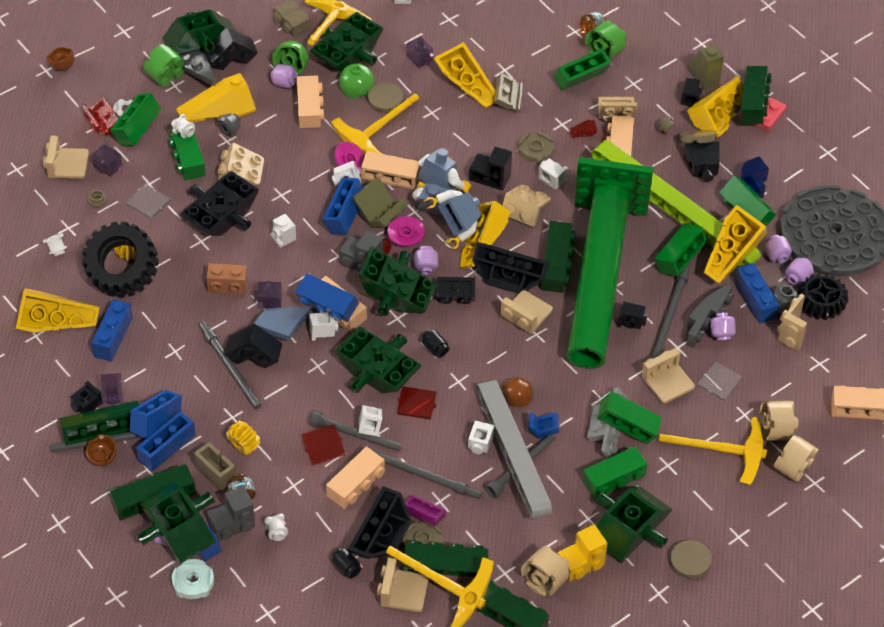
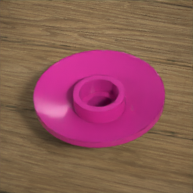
[335,142,365,174]
[388,216,425,246]

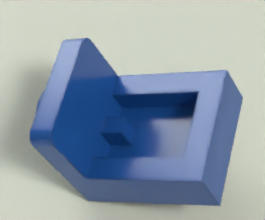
[528,412,560,439]

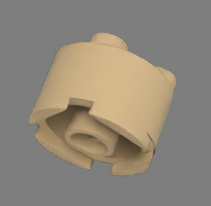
[759,401,798,441]
[774,434,819,483]
[521,546,570,596]

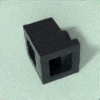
[681,78,702,107]
[617,301,648,330]
[70,381,103,413]

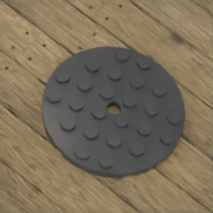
[780,185,884,276]

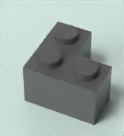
[339,231,383,272]
[207,486,255,541]

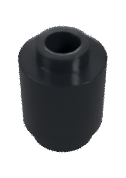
[422,330,450,358]
[332,548,362,579]

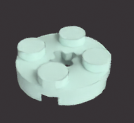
[172,559,214,599]

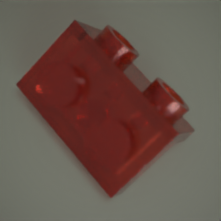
[82,97,119,136]

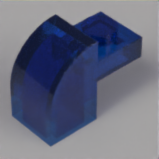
[740,156,769,198]

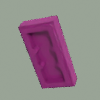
[405,495,447,526]

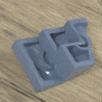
[255,306,314,341]

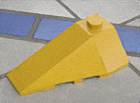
[434,42,496,109]
[176,73,256,122]
[687,76,744,138]
[460,201,511,269]
[704,205,767,284]
[16,288,100,333]

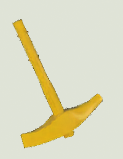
[305,0,372,45]
[331,93,419,155]
[659,417,767,485]
[386,546,494,627]

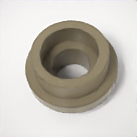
[658,117,674,134]
[88,190,107,207]

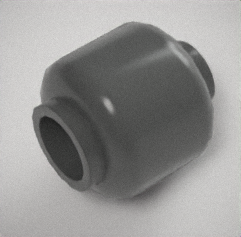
[773,285,798,313]

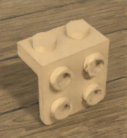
[598,97,637,121]
[43,136,89,179]
[217,143,264,186]
[502,185,551,227]
[501,290,553,334]
[778,294,807,351]
[642,348,695,404]
[377,558,429,612]

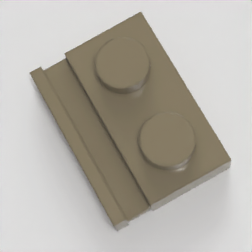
[494,73,523,113]

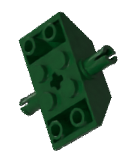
[163,9,236,55]
[311,11,383,70]
[358,246,437,316]
[335,326,421,393]
[137,482,216,564]
[596,486,672,563]

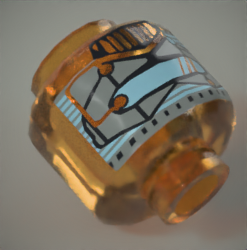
[580,11,606,35]
[227,474,256,500]

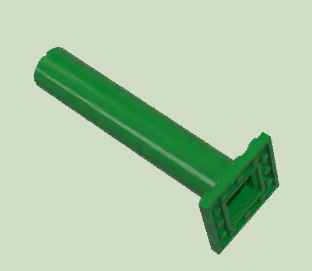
[567,157,654,369]

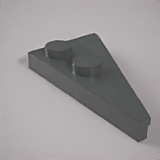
[181,48,216,86]

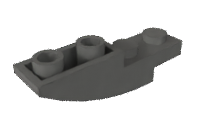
[686,284,734,348]

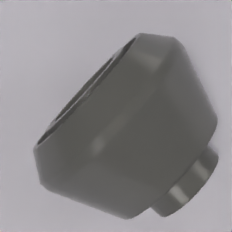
[217,113,241,137]

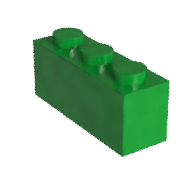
[553,49,611,91]
[110,93,162,146]
[169,129,206,181]
[720,176,777,227]
[655,224,707,276]
[597,391,662,444]
[582,446,648,499]

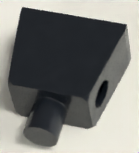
[683,141,720,182]

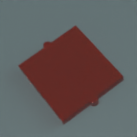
[397,386,437,420]
[302,424,346,466]

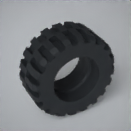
[82,221,159,298]

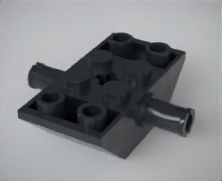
[180,171,259,236]

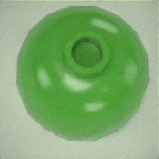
[272,41,309,75]
[339,63,374,99]

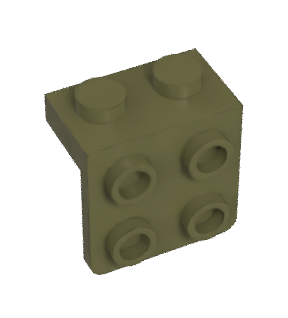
[353,178,408,228]

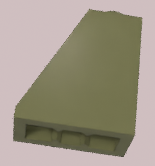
[687,45,724,90]

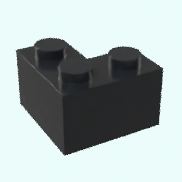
[204,27,258,70]
[469,146,512,191]
[224,323,283,368]

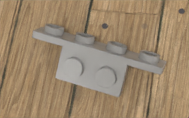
[587,387,627,459]

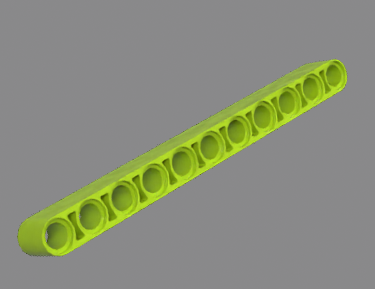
[592,140,761,267]

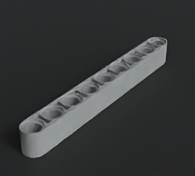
[476,379,552,520]

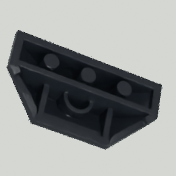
[472,242,550,293]
[348,486,412,559]

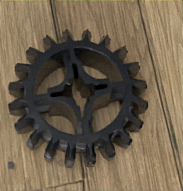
[797,273,849,320]

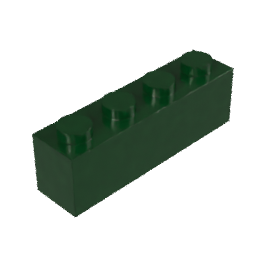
[741,66,772,124]
[541,221,575,293]
[59,400,139,446]
[109,464,196,521]
[404,541,489,577]
[477,580,549,627]

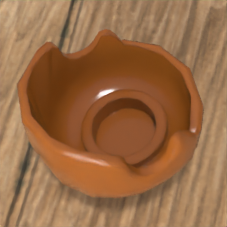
[47,47,75,71]
[502,377,533,407]
[86,434,117,467]

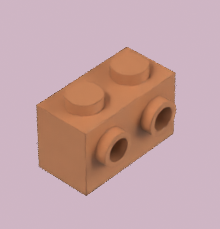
[207,263,248,294]

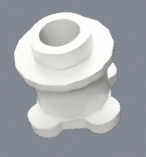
[113,99,133,118]
[171,114,195,138]
[43,233,67,256]
[264,514,288,541]

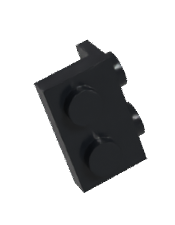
[437,277,475,304]

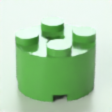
[585,20,627,60]
[143,44,184,87]

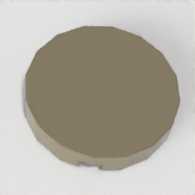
[368,83,403,113]
[680,130,716,143]
[518,132,554,163]
[403,521,443,549]
[670,540,712,579]

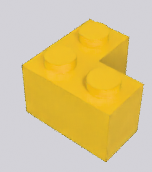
[557,524,607,582]

